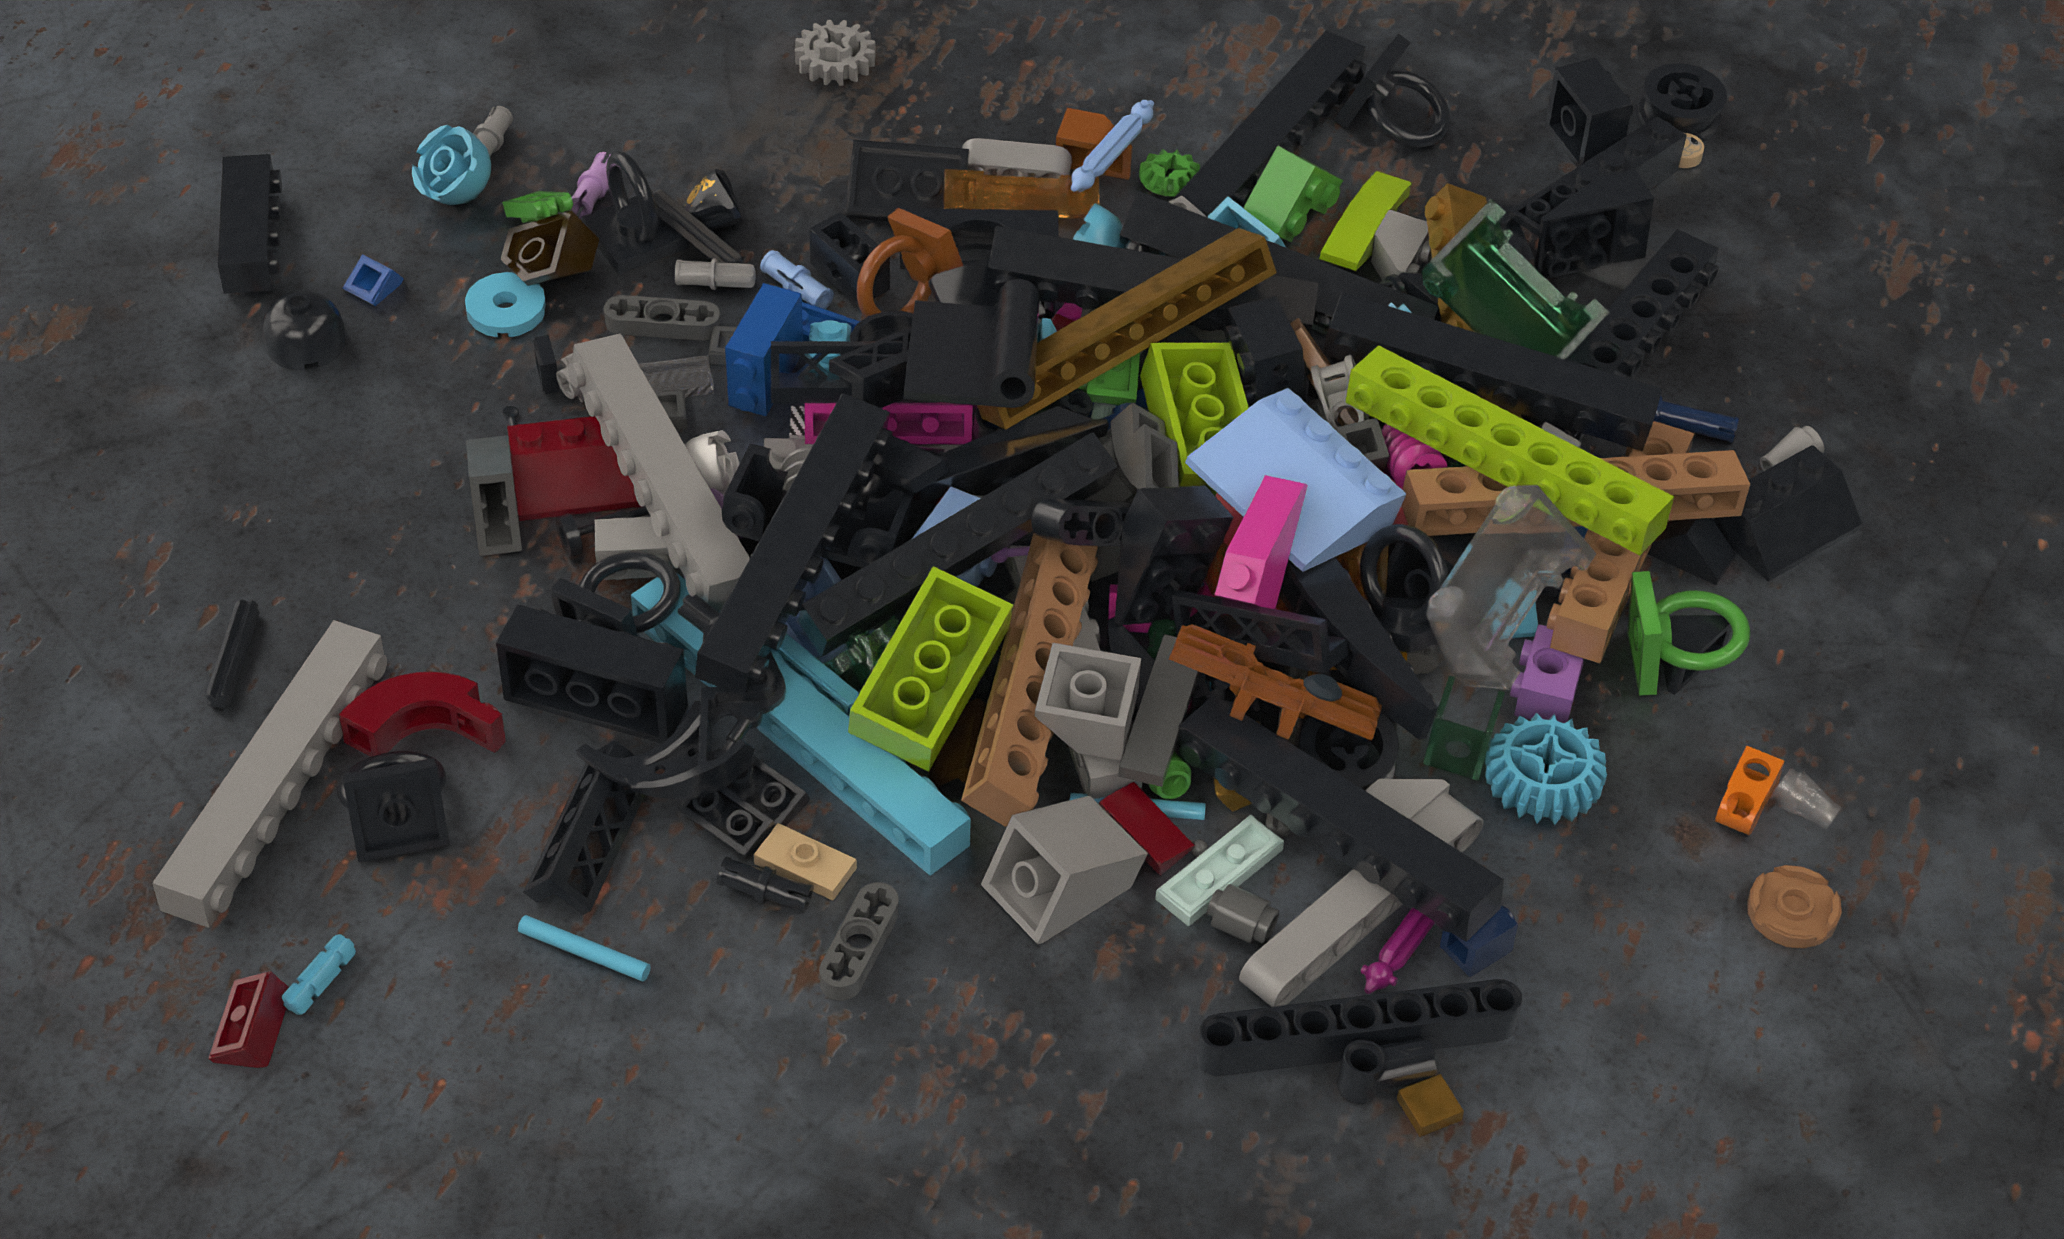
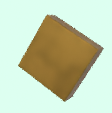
[1397,1074,1464,1137]

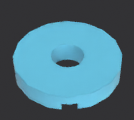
[465,272,546,337]

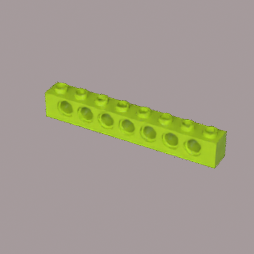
[1345,345,1674,556]

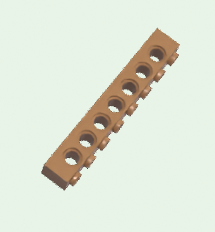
[1546,421,1694,663]
[1401,450,1750,536]
[961,523,1098,827]

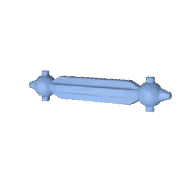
[1071,100,1154,192]

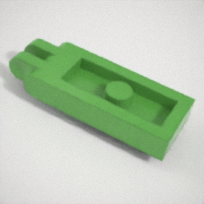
[502,191,573,223]

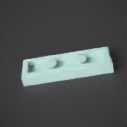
[1155,815,1284,927]

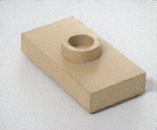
[754,823,857,901]

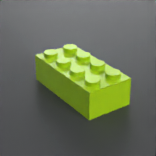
[1140,343,1249,496]
[848,566,1013,772]

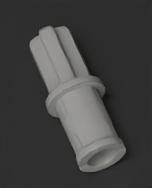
[675,258,756,290]

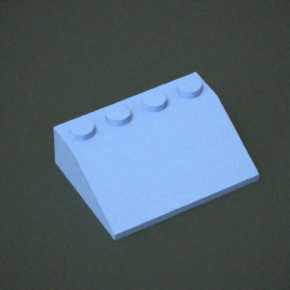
[1185,388,1406,572]

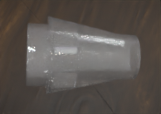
[1771,768,1842,829]

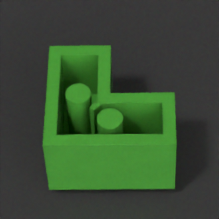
[1244,146,1343,242]

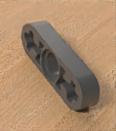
[604,295,721,341]
[819,882,899,1001]

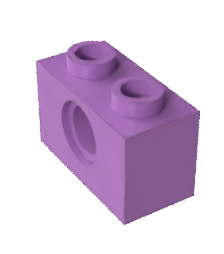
[1510,624,1584,723]

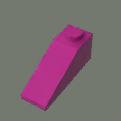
[1215,475,1308,609]

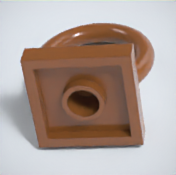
[857,208,963,318]

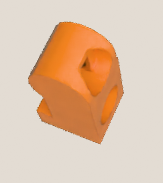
[1715,746,1785,836]

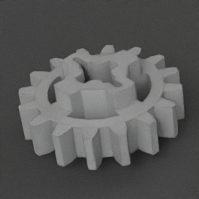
[795,20,876,86]

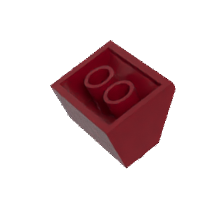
[507,416,641,521]

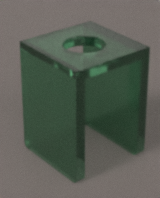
[1423,675,1505,781]

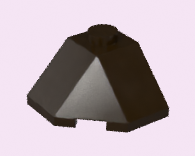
[500,210,599,286]

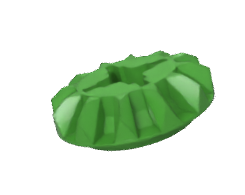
[1139,149,1200,197]

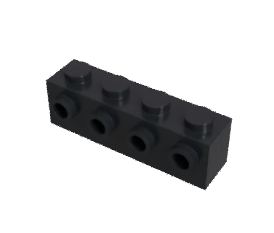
[218,154,282,294]

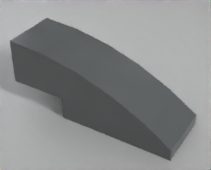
[1110,403,1179,489]

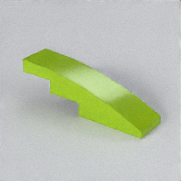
[1319,171,1412,271]

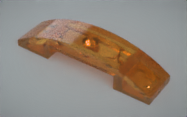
[944,169,1099,219]

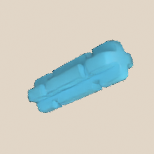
[282,934,356,1015]

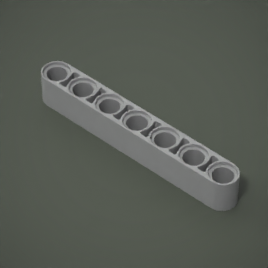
[1239,793,1484,1007]

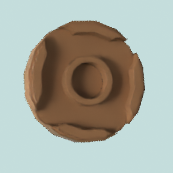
[1747,865,1842,949]

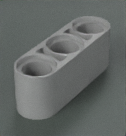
[962,138,1072,197]

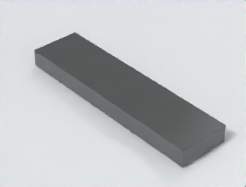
[1118,634,1200,787]

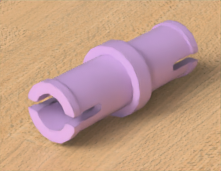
[570,152,611,218]

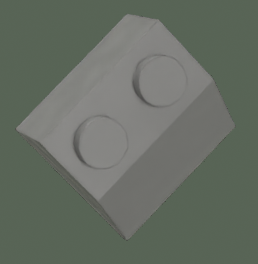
[1035,643,1141,761]

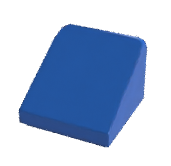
[343,254,404,306]

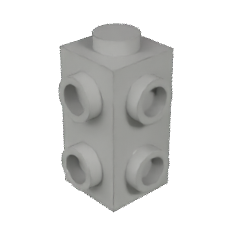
[595,517,684,580]

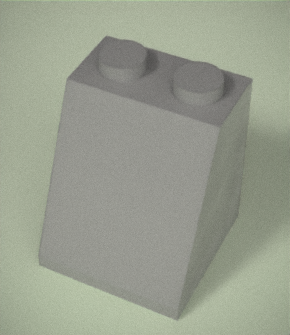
[981,795,1148,944]

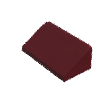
[1099,782,1194,876]
[209,971,289,1068]

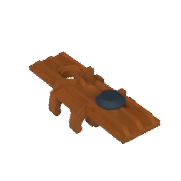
[1169,624,1382,741]

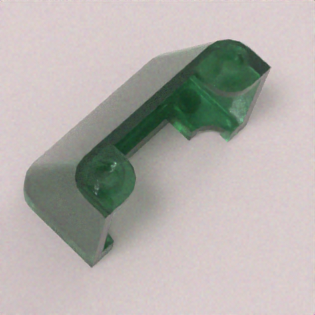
[1422,198,1609,359]

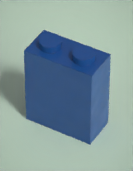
[725,283,803,416]

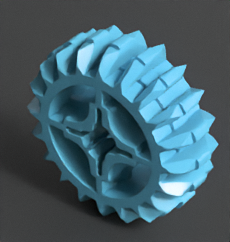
[1485,712,1607,825]

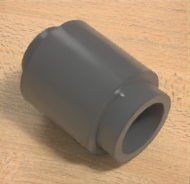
[1207,884,1280,945]

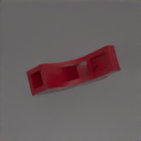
[339,672,506,757]

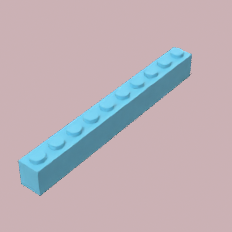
[631,573,971,876]

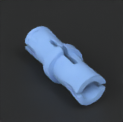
[760,250,834,309]

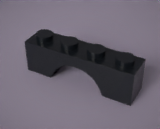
[900,208,1059,269]

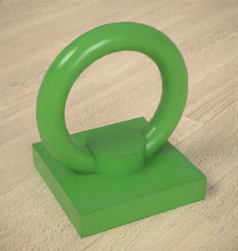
[1627,571,1750,696]

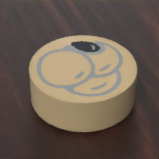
[1679,133,1704,168]

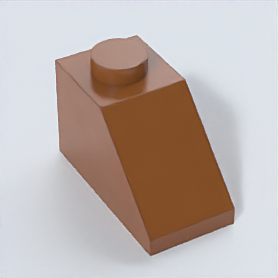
[1056,108,1133,180]

